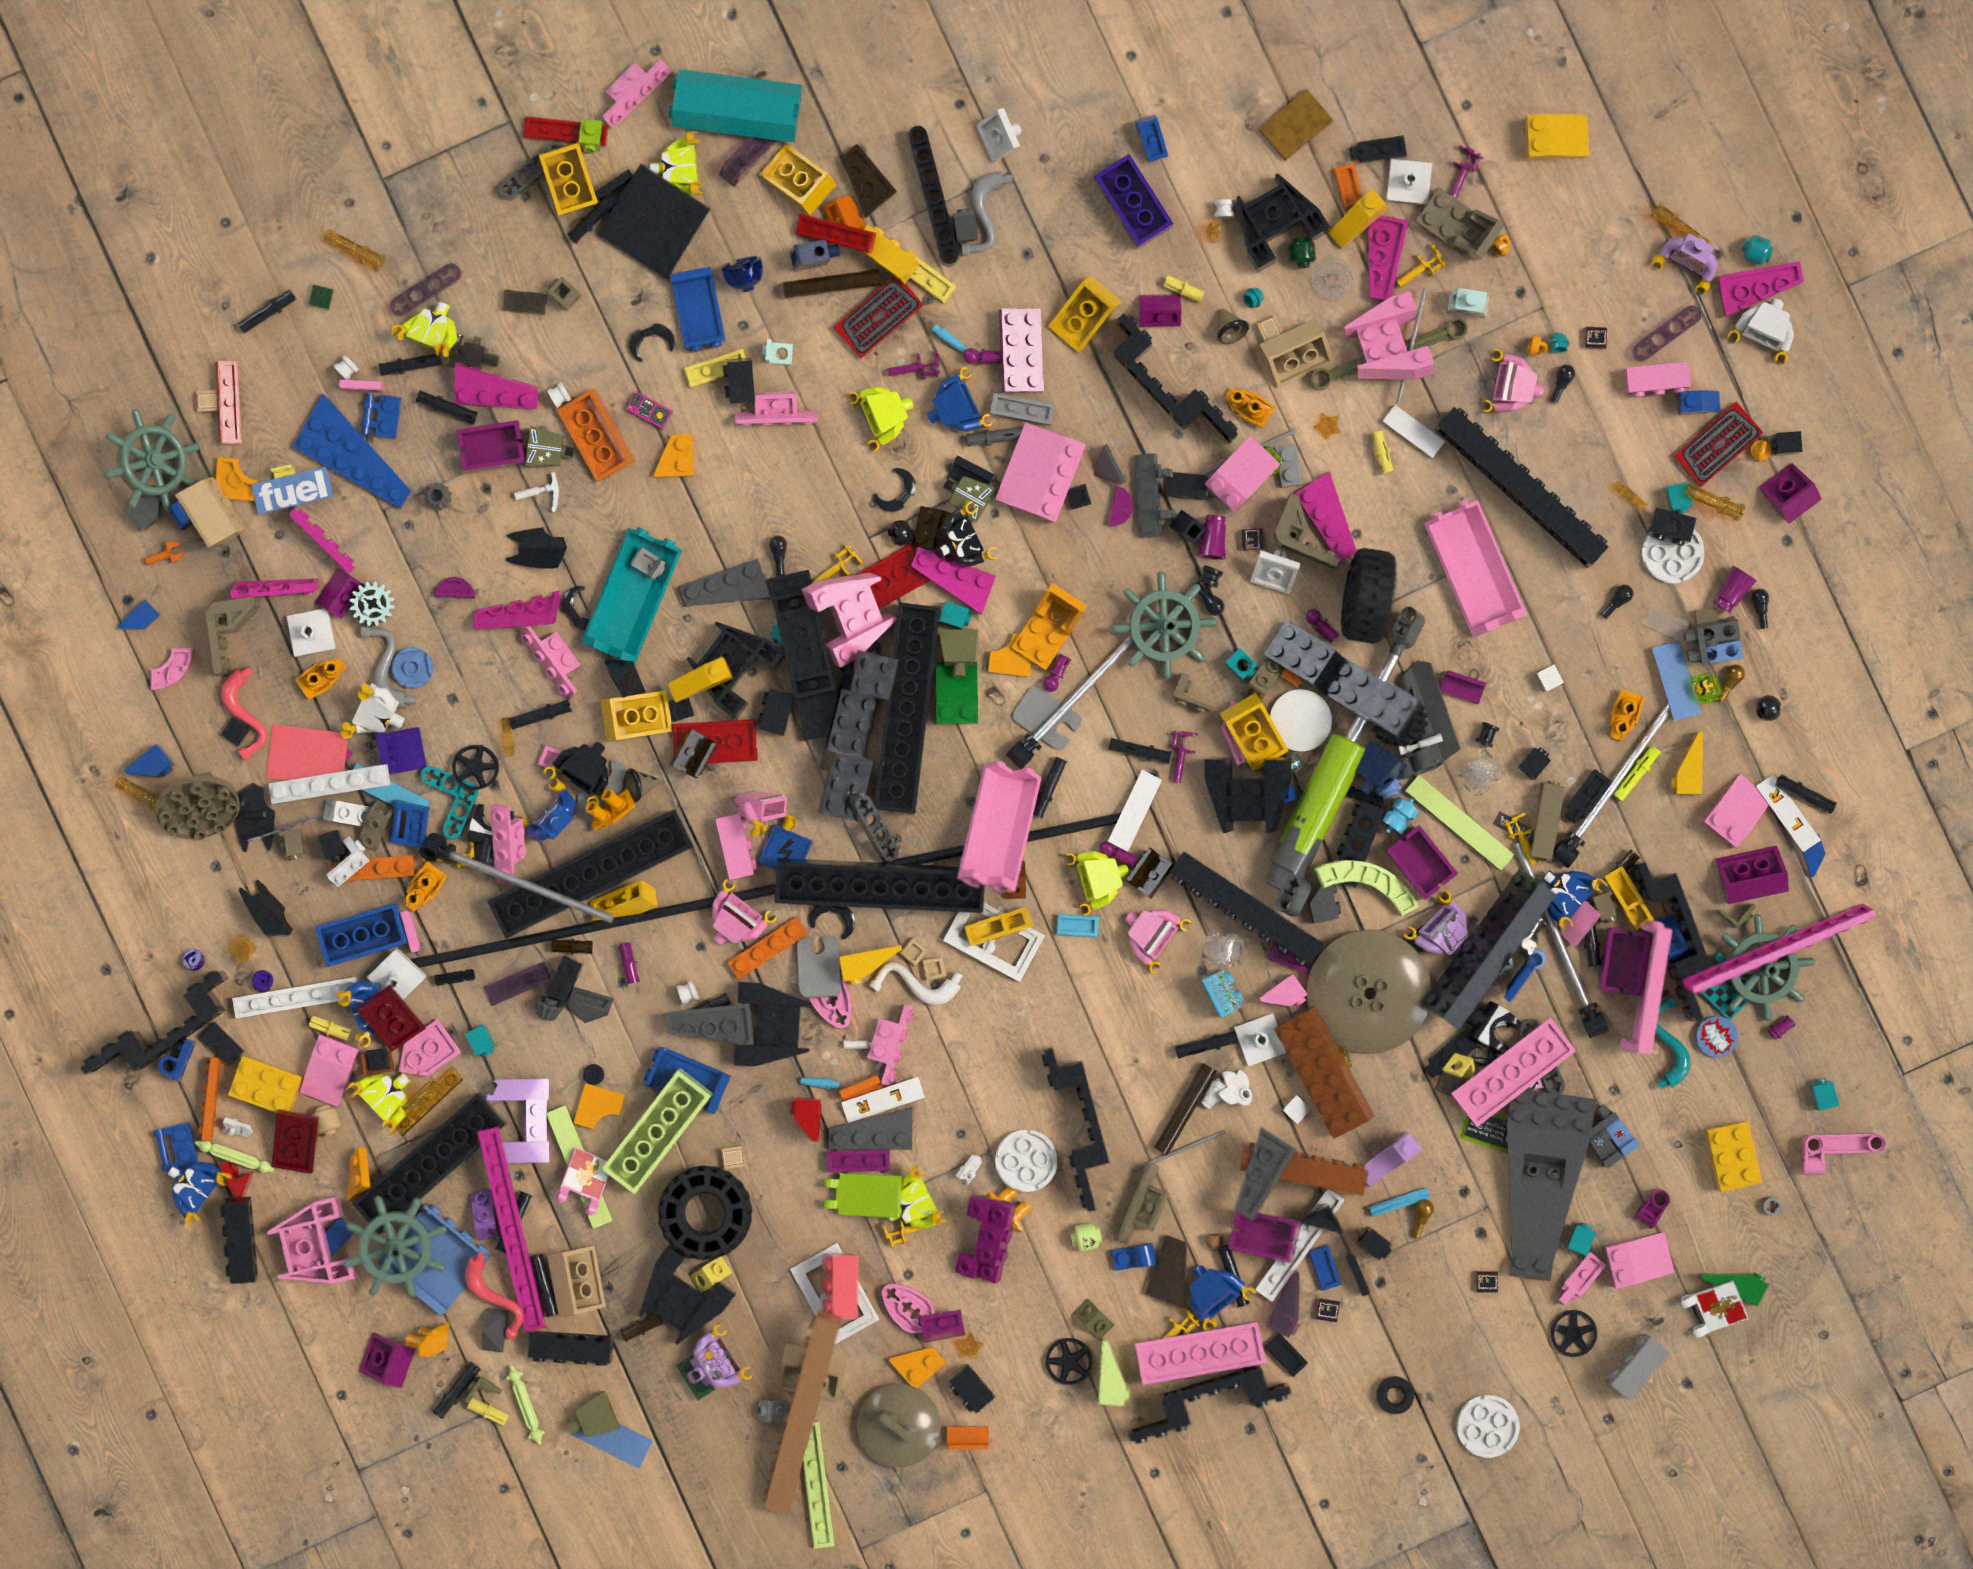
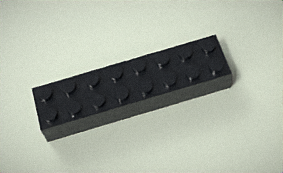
[1170,851,1324,966]
[1422,869,1557,1030]
[352,1092,508,1235]

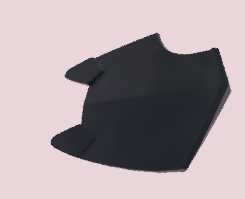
[506,527,567,569]
[235,783,275,852]
[239,880,293,937]

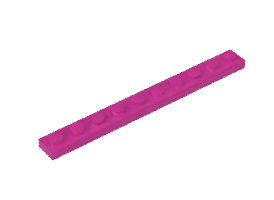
[1683,904,1875,994]
[478,1126,546,1332]

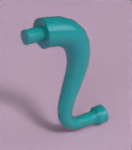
[1655,995,1691,1090]

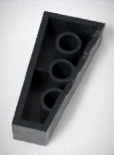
[528,1331,614,1366]

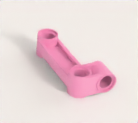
[1801,1133,1886,1175]

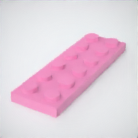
[1451,1018,1576,1127]
[1135,1322,1266,1386]

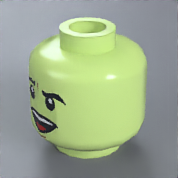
[1071,1223,1102,1252]

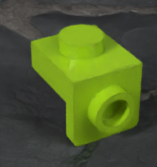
[579,119,603,153]

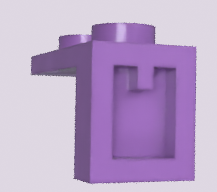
[471,1189,500,1241]

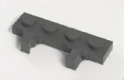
[1135,453,1175,538]

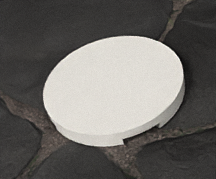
[1642,522,1704,584]
[1270,689,1332,752]
[995,1130,1058,1192]
[1456,1395,1520,1458]

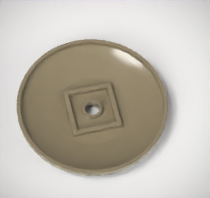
[1307,930,1432,1054]

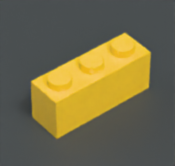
[858,224,920,284]

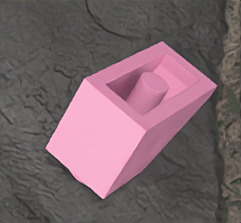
[1258,974,1307,1007]

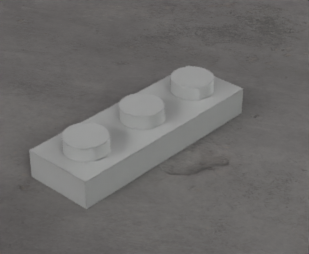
[990,393,1055,425]

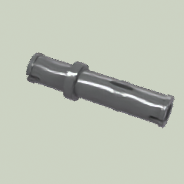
[966,427,1023,447]

